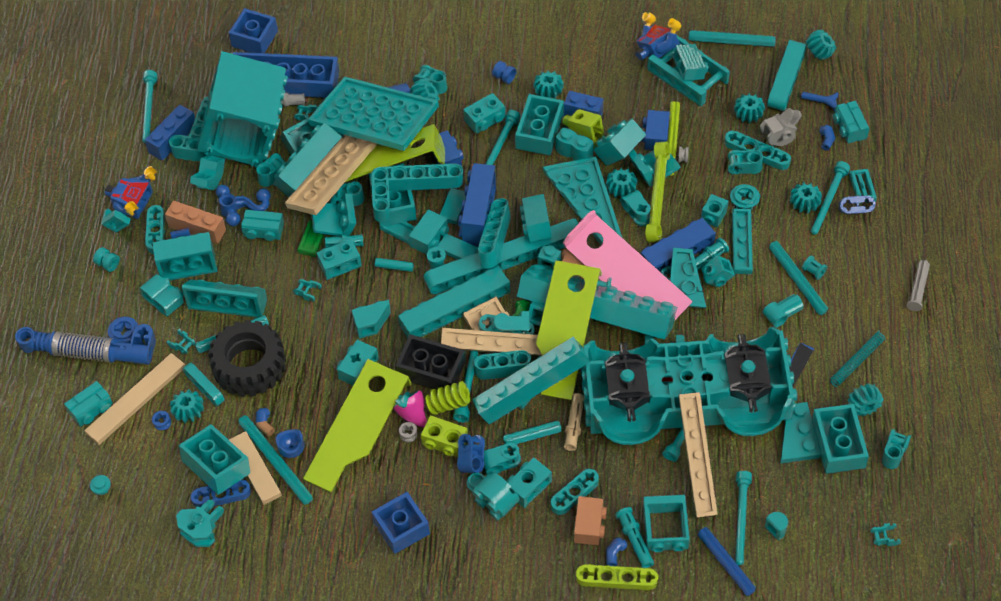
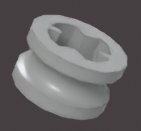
[678,146,688,163]
[399,422,417,442]

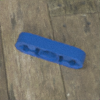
[191,479,251,508]

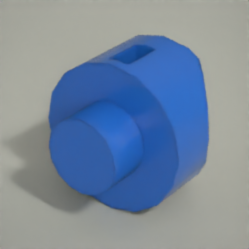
[276,429,304,458]

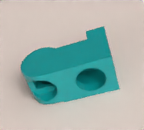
[491,311,530,334]

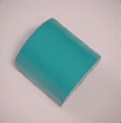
[765,512,788,540]

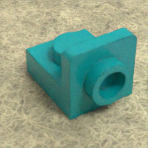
[101,209,131,233]

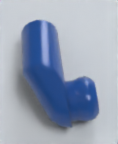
[606,538,627,566]

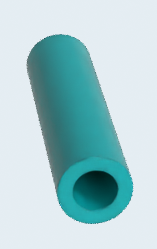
[375,258,414,272]

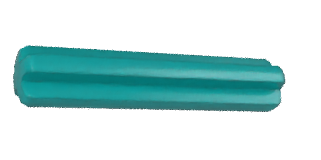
[503,421,561,444]

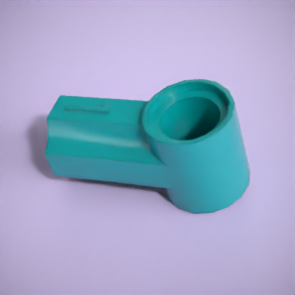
[762,294,804,328]

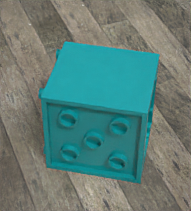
[197,51,288,167]

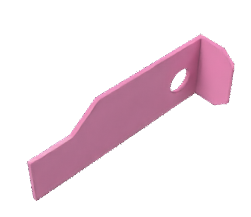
[563,210,693,320]

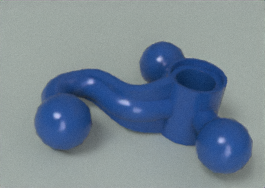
[215,185,271,226]

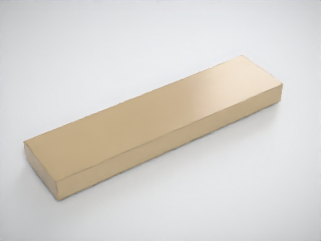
[229,431,282,505]

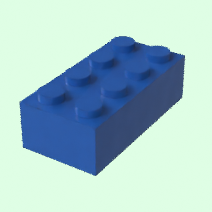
[458,163,496,247]

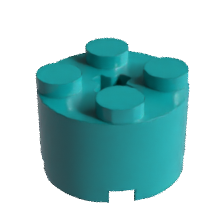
[472,472,520,521]

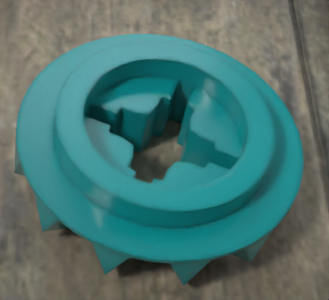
[730,184,760,210]

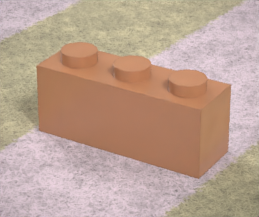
[165,201,226,244]

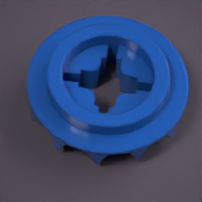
[108,317,138,343]

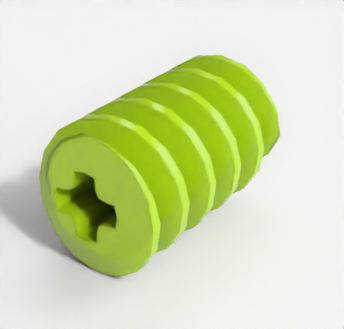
[426,381,470,415]

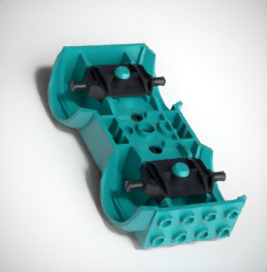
[580,327,797,445]

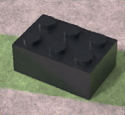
[395,334,466,390]

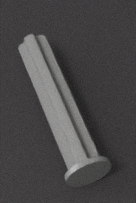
[907,260,930,311]

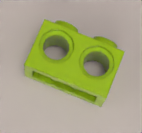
[421,415,468,457]

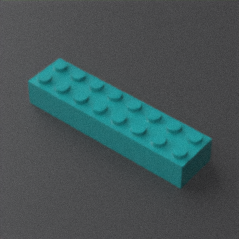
[517,265,678,340]

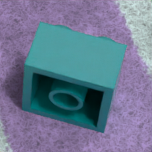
[593,119,646,166]

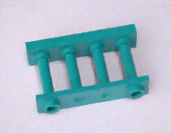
[647,35,730,107]

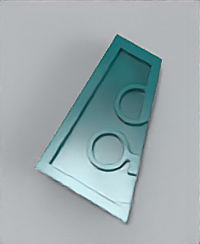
[670,248,707,309]
[781,402,821,463]

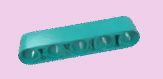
[767,40,807,111]
[478,198,511,269]

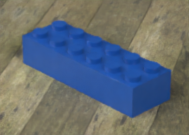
[233,52,340,97]

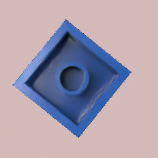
[229,8,278,53]
[372,492,430,554]

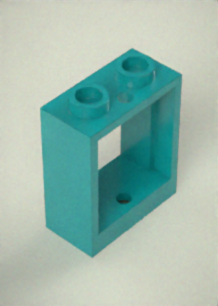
[643,495,690,552]

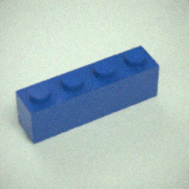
[641,218,716,273]

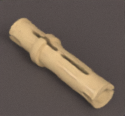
[564,393,584,451]

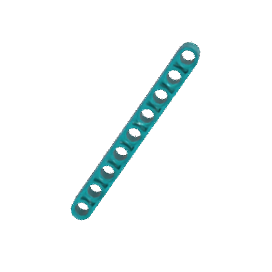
[423,219,579,294]

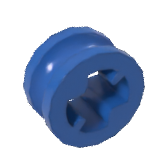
[152,411,172,430]

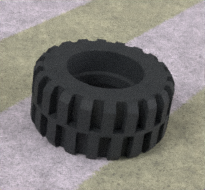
[208,320,286,397]

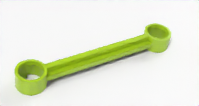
[646,141,670,243]

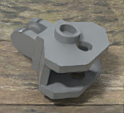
[760,108,802,146]

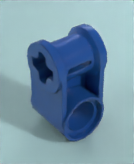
[457,434,485,473]

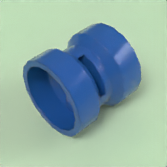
[492,61,516,84]

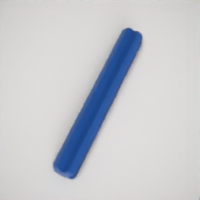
[698,527,756,596]

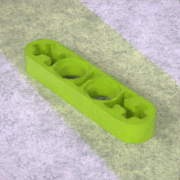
[576,565,658,590]

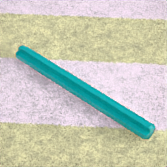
[238,415,313,505]

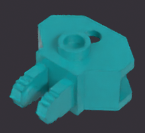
[176,499,224,547]

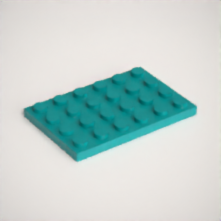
[308,77,439,151]

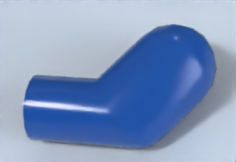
[819,125,836,151]

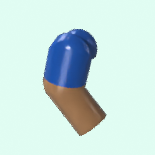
[256,408,275,436]

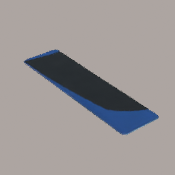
[789,343,814,387]

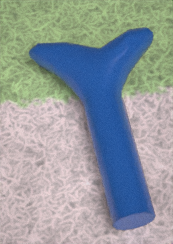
[801,92,839,111]

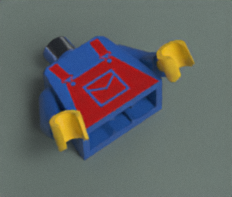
[635,12,681,61]
[105,166,157,219]

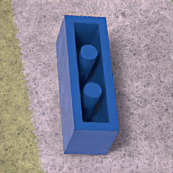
[145,105,195,161]

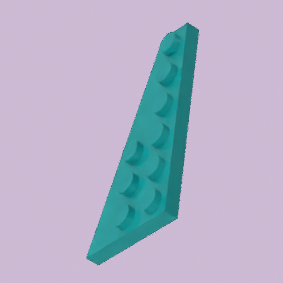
[543,156,622,246]

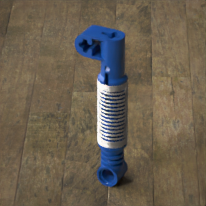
[15,324,156,365]

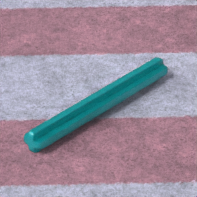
[689,30,776,47]
[769,241,828,315]

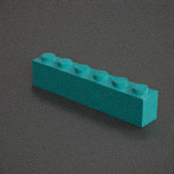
[398,266,510,338]
[472,336,590,425]

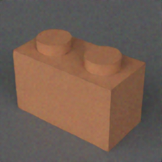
[574,497,607,545]

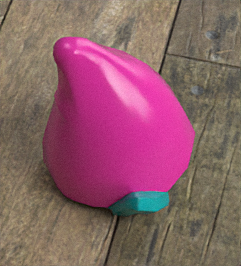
[393,390,427,428]

